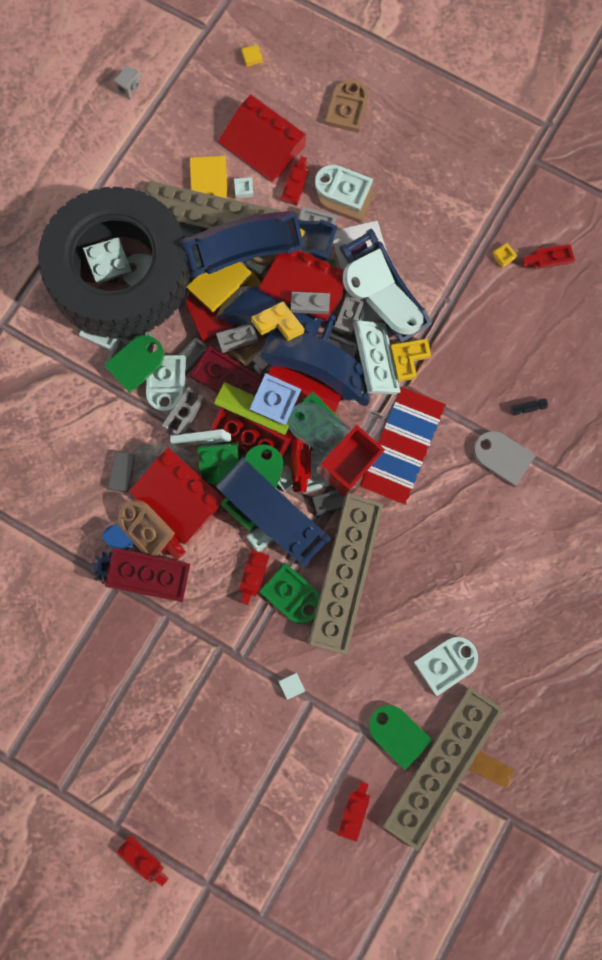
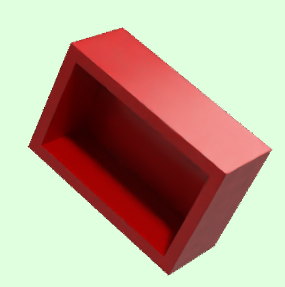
[316,424,386,496]

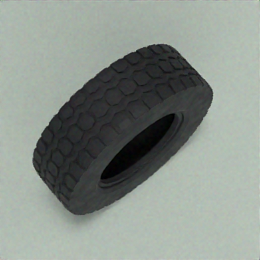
[38,186,190,339]

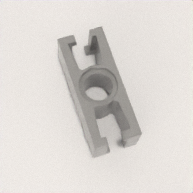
[162,387,205,435]

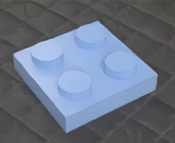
[250,373,301,425]

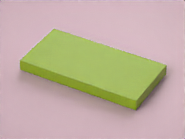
[214,382,290,435]

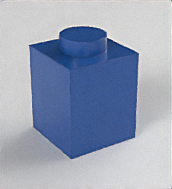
[102,524,134,550]

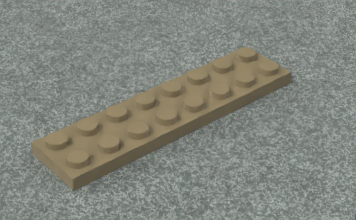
[145,181,281,243]
[308,493,383,655]
[383,687,504,851]

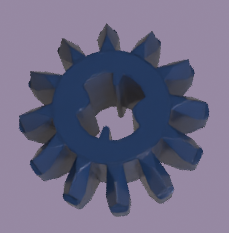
[91,551,112,585]

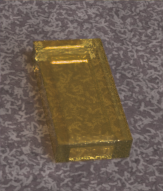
[469,751,515,789]

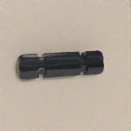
[511,398,548,416]

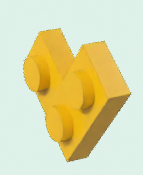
[251,302,304,341]
[391,339,431,382]

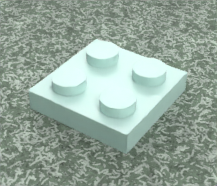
[83,237,131,284]

